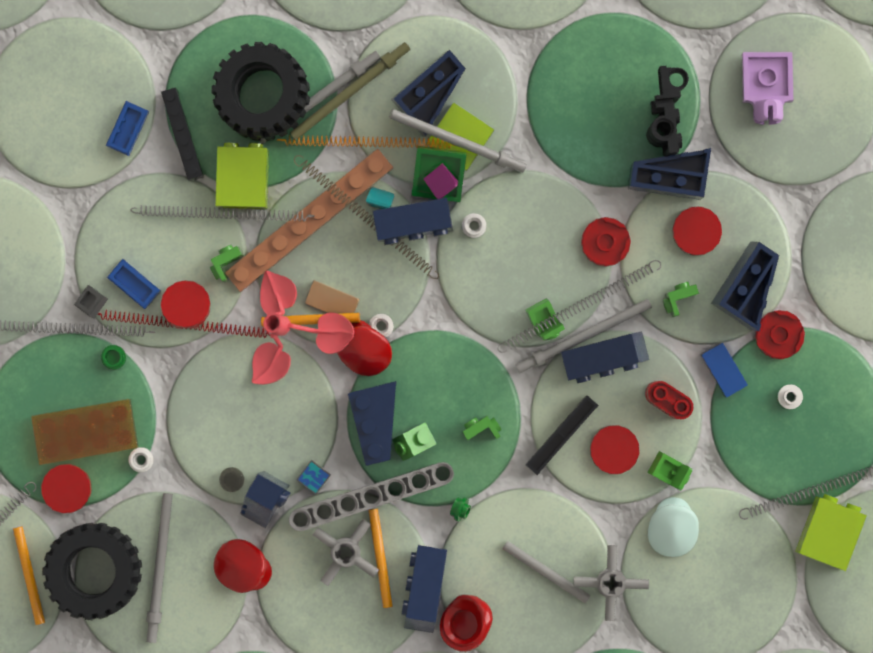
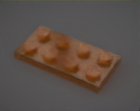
[31,399,139,465]

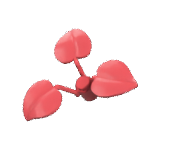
[252,271,355,385]

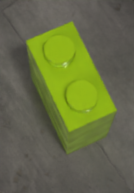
[216,143,269,210]
[795,494,867,571]

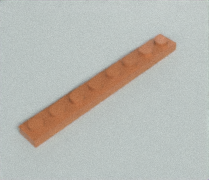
[225,149,394,292]

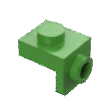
[210,244,244,283]
[663,282,699,317]
[525,298,565,340]
[462,416,502,440]
[392,422,436,461]
[647,451,693,490]

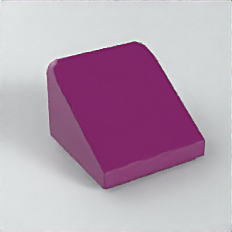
[424,163,458,199]

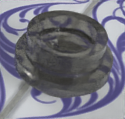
[219,467,244,492]

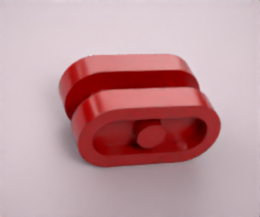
[645,381,694,419]

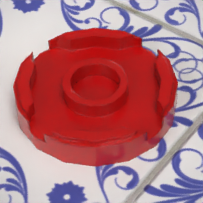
[672,206,722,256]
[581,217,631,267]
[161,280,211,329]
[754,310,805,359]
[590,425,640,474]
[41,464,92,513]

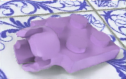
[742,52,794,125]

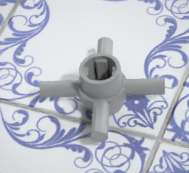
[313,519,379,586]
[573,545,649,621]

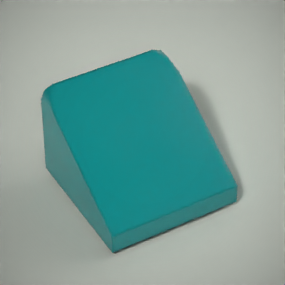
[366,187,394,209]

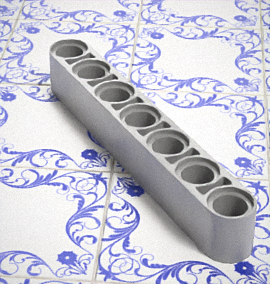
[289,462,454,531]

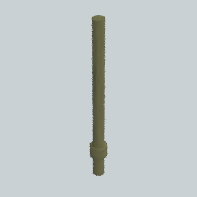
[290,42,411,141]

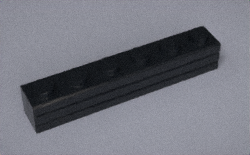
[161,87,204,182]
[525,395,599,475]

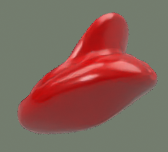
[337,320,392,376]
[213,539,272,593]
[440,595,493,652]

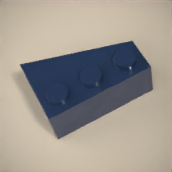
[391,50,466,137]
[627,148,711,200]
[373,198,453,245]
[711,241,779,331]
[561,331,649,384]
[348,381,397,466]
[240,471,291,528]
[401,545,447,633]

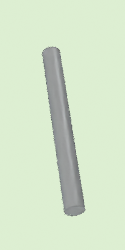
[502,541,590,603]

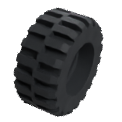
[211,42,310,141]
[42,523,142,620]

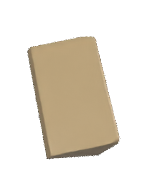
[305,280,360,313]

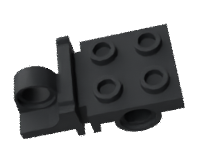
[646,65,689,157]

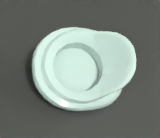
[648,497,699,557]

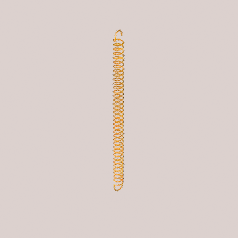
[277,135,456,149]

